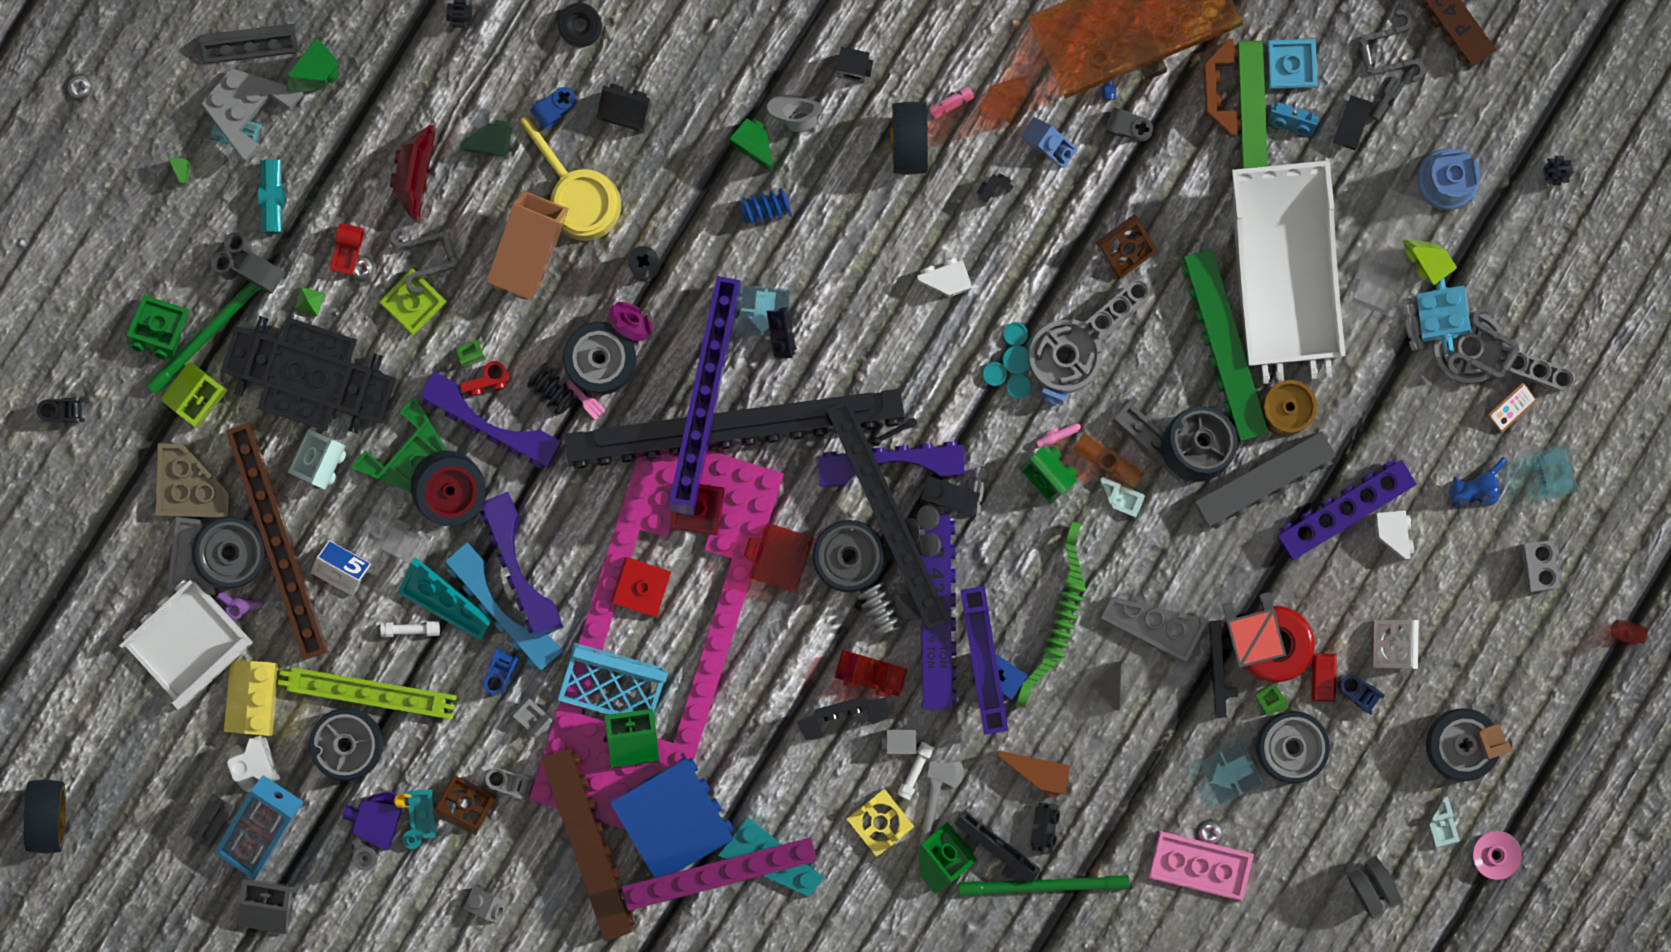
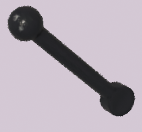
[871,418,917,446]

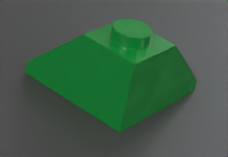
[287,38,340,93]
[730,119,773,172]
[919,822,977,894]

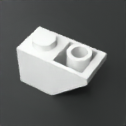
[917,258,972,297]
[1374,510,1414,560]

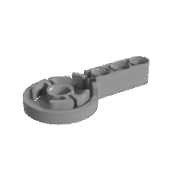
[1029,280,1149,393]
[1433,311,1574,391]

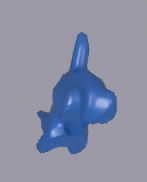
[1449,457,1506,508]

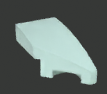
[1101,477,1145,518]
[1429,797,1460,849]

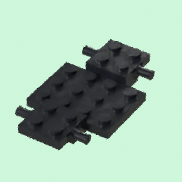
[220,316,397,434]

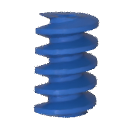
[740,188,792,227]

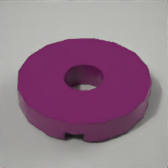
[607,302,653,341]

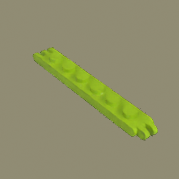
[277,667,457,719]

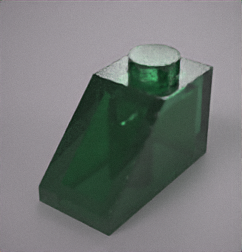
[460,120,514,158]

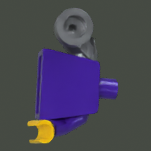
[342,791,411,871]

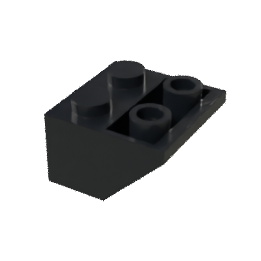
[597,84,652,133]

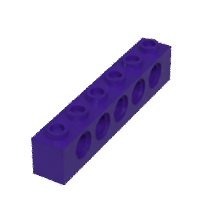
[1276,459,1417,561]

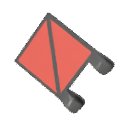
[1222,592,1286,668]

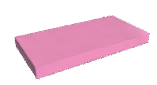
[1148,831,1254,901]

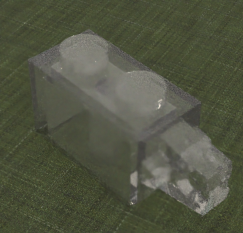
[366,517,435,564]

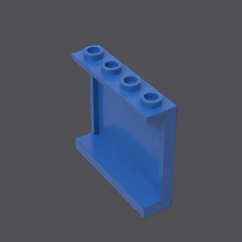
[608,753,734,878]

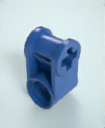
[530,87,577,130]
[483,647,520,696]

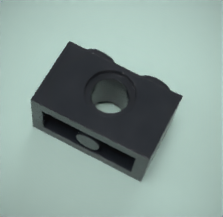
[836,47,873,83]

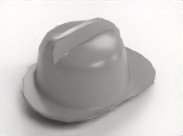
[767,95,822,132]

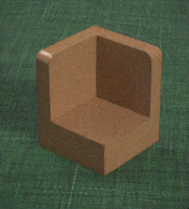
[1476,724,1512,759]

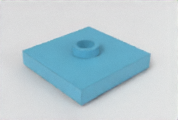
[1267,39,1318,89]

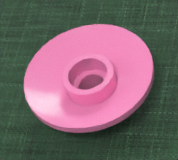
[1473,831,1522,880]

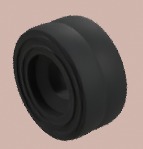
[558,3,602,47]

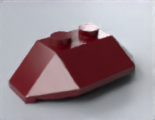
[390,125,436,223]

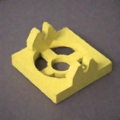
[847,789,914,857]

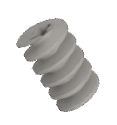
[858,582,902,635]

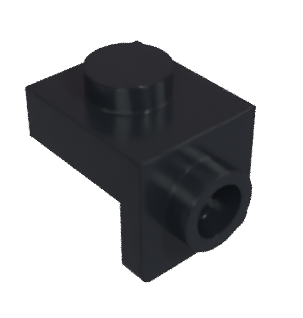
[976,173,1014,206]

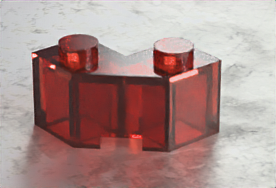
[834,650,908,698]

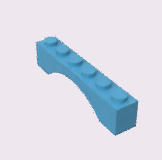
[445,542,564,671]

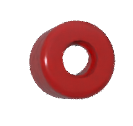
[1242,606,1315,683]

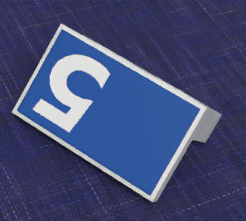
[311,540,371,596]

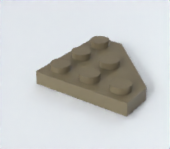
[156,443,230,518]

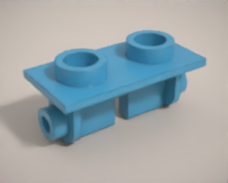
[1266,102,1318,137]

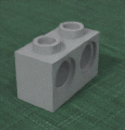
[1521,540,1563,592]

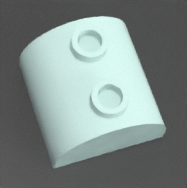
[288,429,346,490]

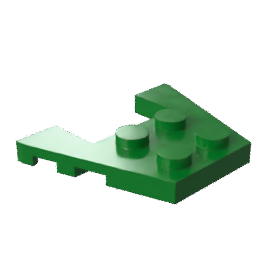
[351,396,447,493]

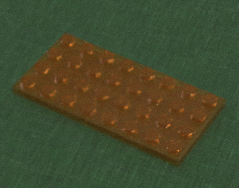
[1028,0,1243,99]

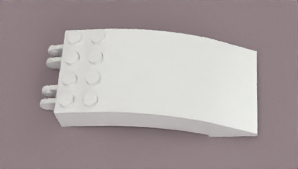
[1232,160,1346,384]

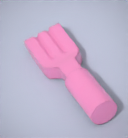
[566,379,605,421]

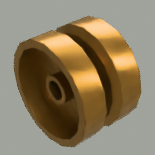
[1261,380,1317,436]

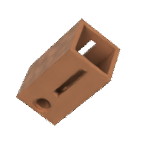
[486,191,569,300]

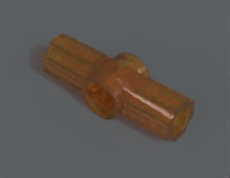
[1072,433,1144,490]

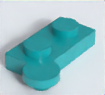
[402,789,436,849]

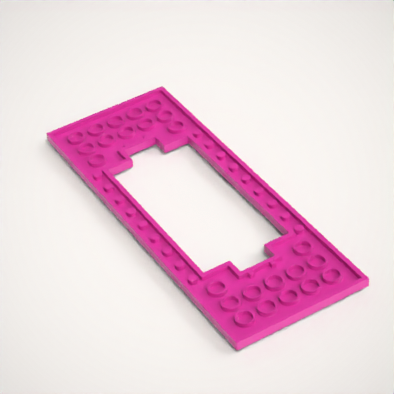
[529,450,784,830]

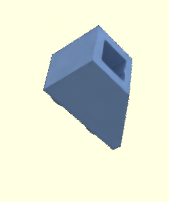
[1020,117,1078,168]

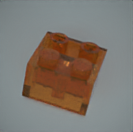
[978,76,1029,127]

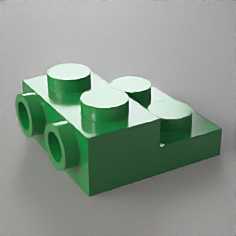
[126,295,189,360]

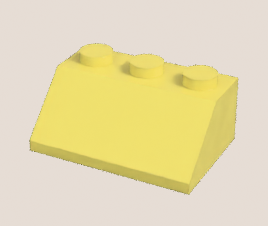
[224,660,279,736]

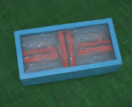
[214,775,304,880]

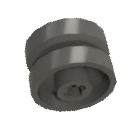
[1346,856,1402,919]

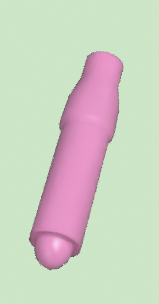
[1036,423,1081,448]

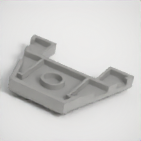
[202,68,303,163]

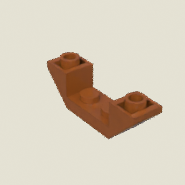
[1203,39,1241,138]

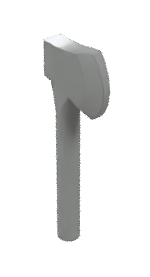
[918,761,964,851]

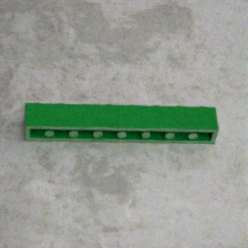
[1180,248,1269,442]

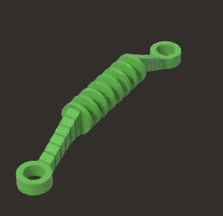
[1016,521,1087,709]

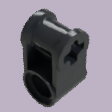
[36,397,85,423]

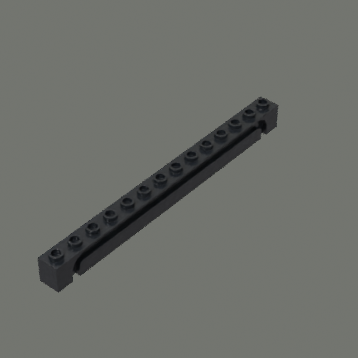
[564,389,905,469]

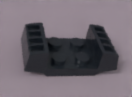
[797,696,888,740]

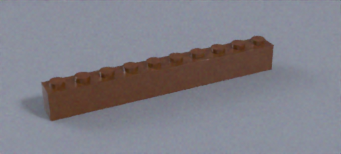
[226,423,329,660]

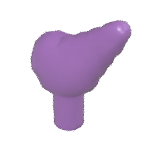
[216,591,264,620]

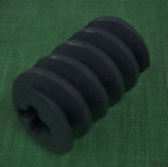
[628,246,660,281]
[527,362,579,416]

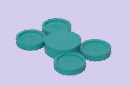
[983,322,1047,399]

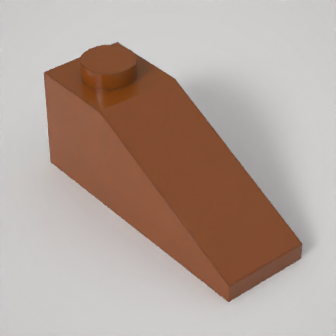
[997,751,1070,798]

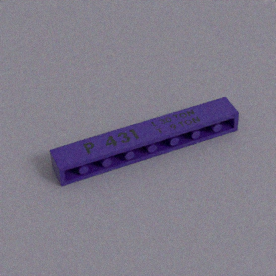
[921,515,957,709]

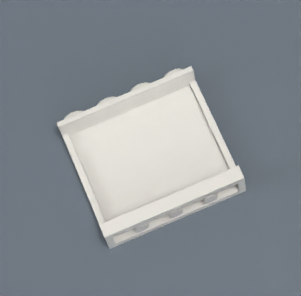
[119,578,253,710]

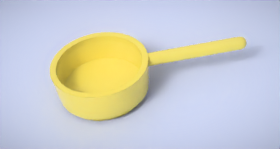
[520,117,621,241]

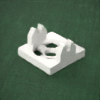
[1373,620,1419,669]

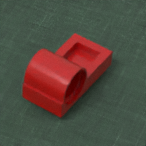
[329,223,365,276]
[460,361,511,397]

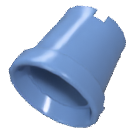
[1416,148,1480,211]

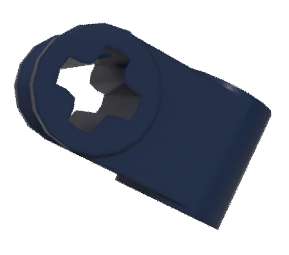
[1337,674,1385,715]

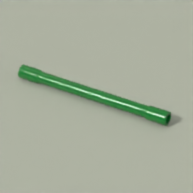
[146,281,262,394]
[959,875,1129,896]

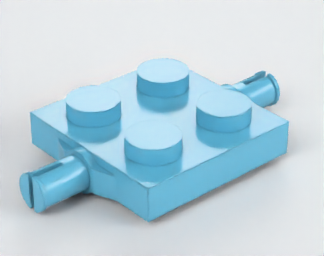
[1417,278,1472,354]

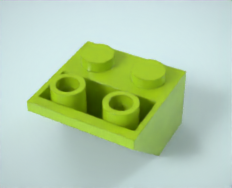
[160,361,228,428]

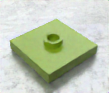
[379,268,447,336]

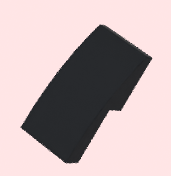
[1333,95,1373,151]

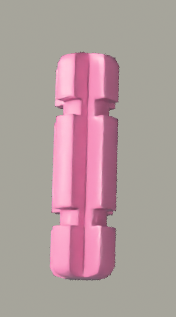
[929,87,974,119]

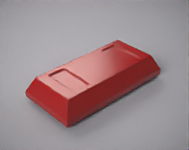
[1311,653,1337,702]

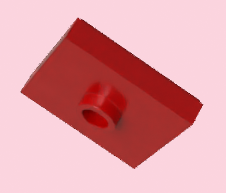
[610,557,671,617]

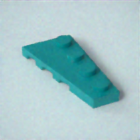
[397,557,492,641]
[718,817,824,897]

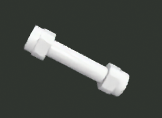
[381,621,440,637]
[897,741,934,800]

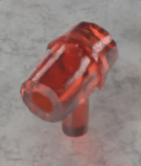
[1610,619,1648,644]

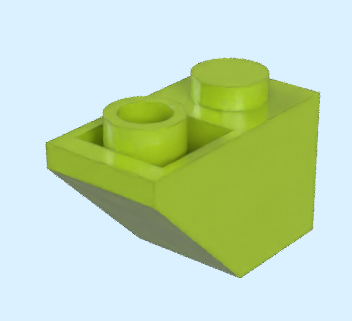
[1402,239,1457,285]

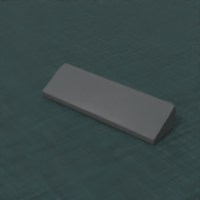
[199,23,299,64]

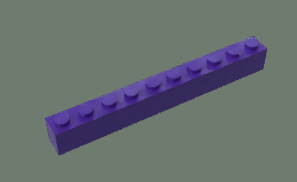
[669,276,741,515]

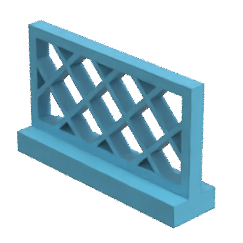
[557,642,668,715]

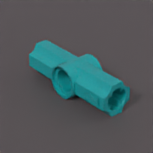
[258,159,285,234]

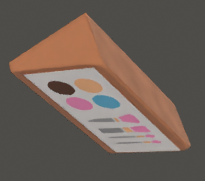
[1485,382,1537,433]

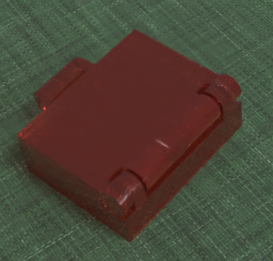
[744,523,814,593]

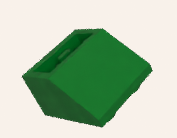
[604,709,659,768]

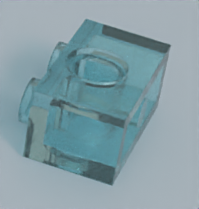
[1532,445,1578,500]

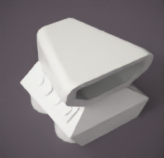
[227,735,280,792]

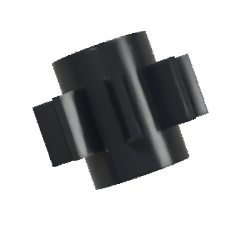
[446,0,472,28]
[1543,155,1574,185]

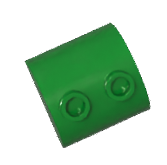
[1019,445,1077,504]

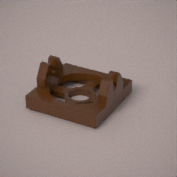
[1095,214,1158,280]
[432,775,497,835]

